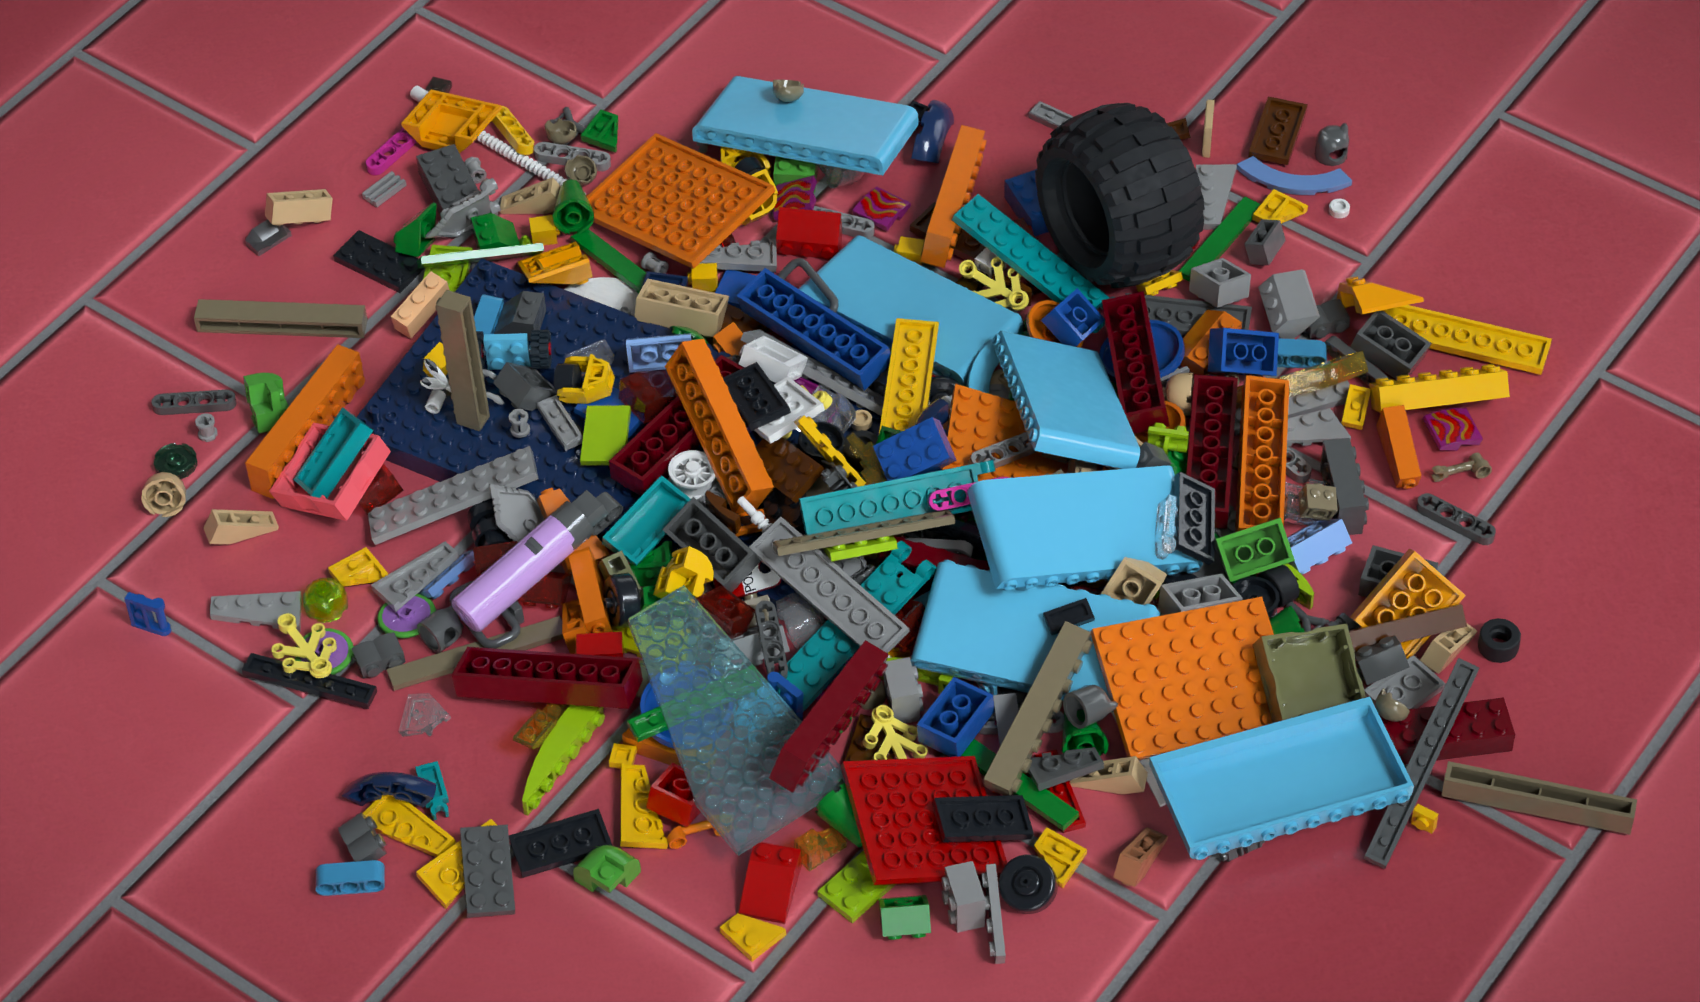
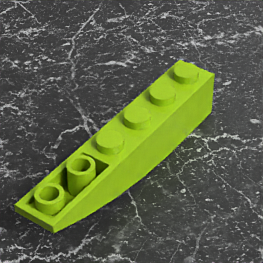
[522,705,605,816]

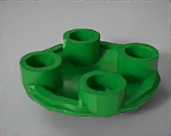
[670,326,709,344]

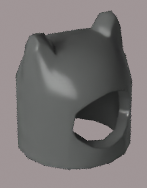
[1315,123,1349,166]
[417,606,464,653]
[1063,685,1118,728]

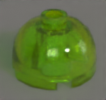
[303,577,348,623]

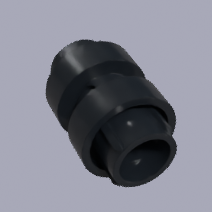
[467,498,513,559]

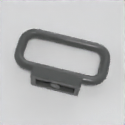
[778,258,839,313]
[449,580,524,649]

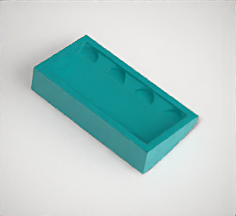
[293,407,374,498]
[602,475,691,566]

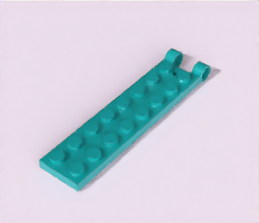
[952,194,1114,333]
[799,460,995,535]
[767,541,937,712]

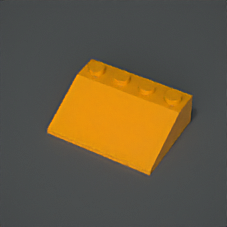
[1350,548,1466,659]

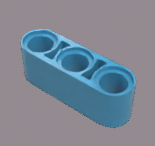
[474,294,504,334]
[1277,338,1327,369]
[315,860,385,896]

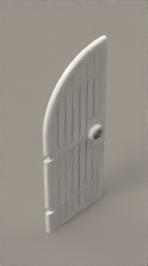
[564,277,671,330]

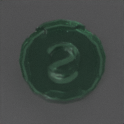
[154,443,198,479]

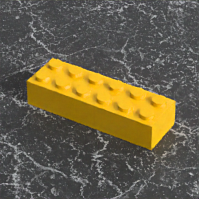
[1369,364,1510,413]

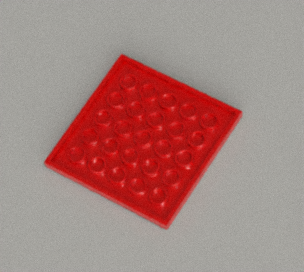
[841,756,1007,885]

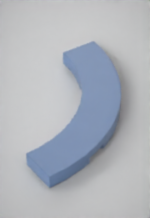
[1237,156,1352,195]

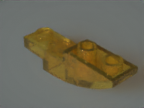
[1280,351,1369,397]
[847,433,887,485]
[513,703,570,749]

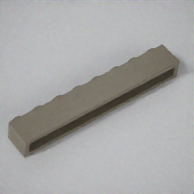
[435,290,490,431]
[194,299,368,338]
[984,621,1093,796]
[1441,761,1637,835]

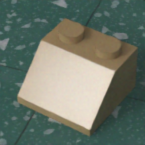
[1101,557,1167,605]

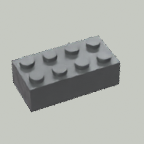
[416,144,478,214]
[1320,438,1369,535]
[663,497,761,593]

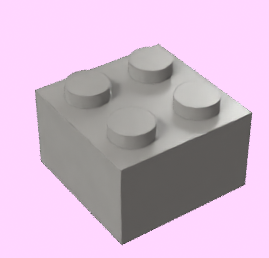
[1189,258,1251,308]
[883,657,924,724]
[941,861,985,933]

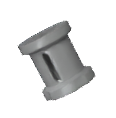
[464,157,487,184]
[641,252,669,274]
[509,409,530,438]
[195,413,218,442]

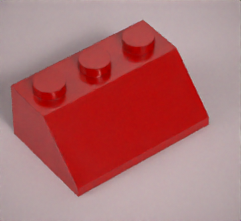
[776,207,842,259]

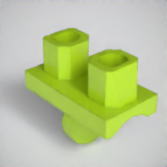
[1148,423,1189,455]

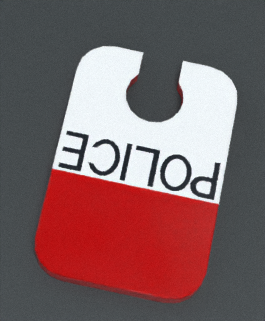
[713,561,782,601]

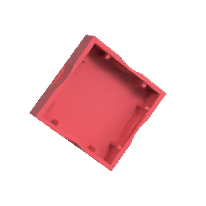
[269,423,391,521]

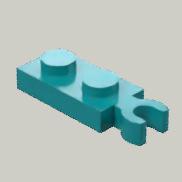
[415,761,449,820]

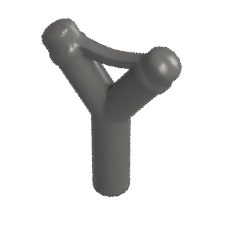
[550,107,586,134]
[1286,601,1330,632]

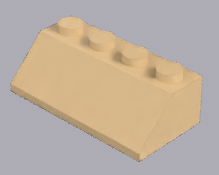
[634,279,729,337]

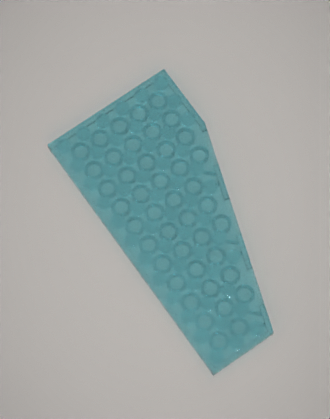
[628,585,845,856]

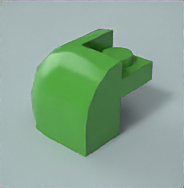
[243,373,289,433]
[573,845,641,893]

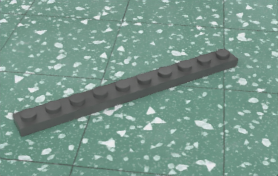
[1363,658,1480,869]

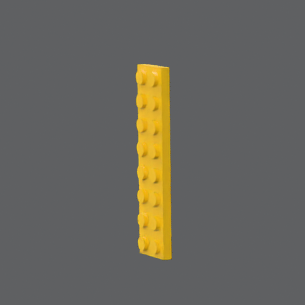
[1382,305,1552,375]
[879,318,939,433]

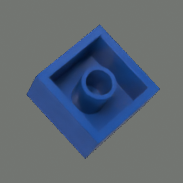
[1041,288,1105,347]

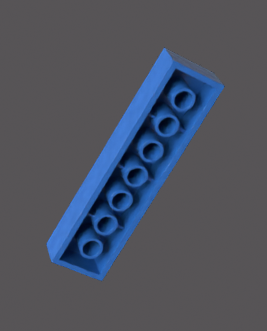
[737,268,891,391]

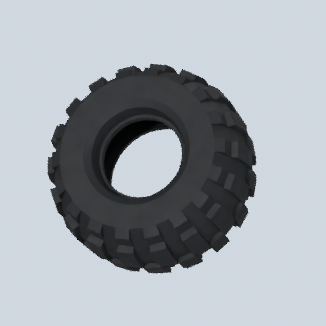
[1035,103,1205,288]

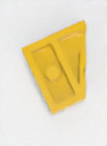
[1252,189,1308,224]
[328,547,388,587]
[1034,827,1087,888]
[719,913,786,962]

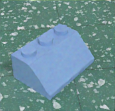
[626,333,691,373]
[1287,519,1352,574]

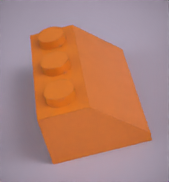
[1180,310,1242,375]

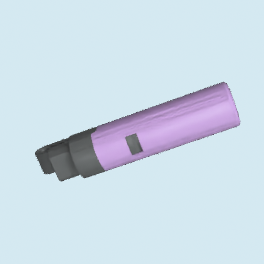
[451,490,623,632]

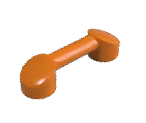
[667,816,732,849]

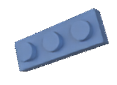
[419,550,479,599]

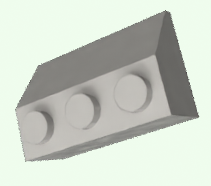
[1258,269,1320,339]
[1158,574,1243,615]
[709,624,790,673]

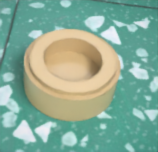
[850,410,872,431]

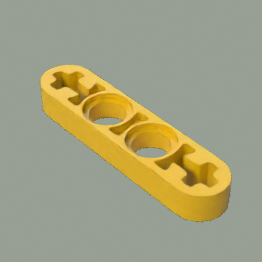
[492,106,535,155]

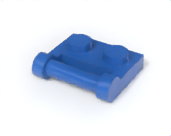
[124,592,171,636]
[767,672,803,727]

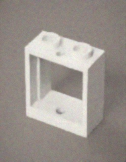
[739,336,808,383]

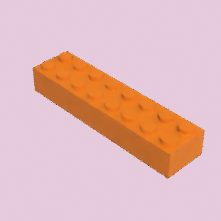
[920,125,987,268]
[665,339,774,514]
[245,344,365,499]
[1235,375,1290,532]

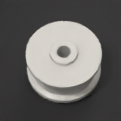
[668,450,717,501]

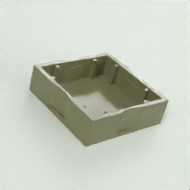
[1253,624,1366,723]

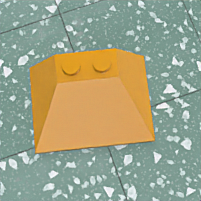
[401,89,502,154]
[517,241,593,285]
[1337,276,1424,314]

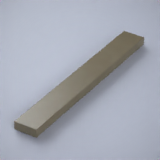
[773,509,955,556]
[387,616,564,691]

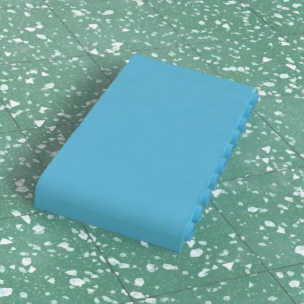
[692,76,918,176]
[798,235,1024,387]
[992,331,1140,469]
[967,466,1203,590]
[910,560,1160,712]
[1149,697,1414,860]

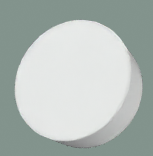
[1329,199,1350,218]

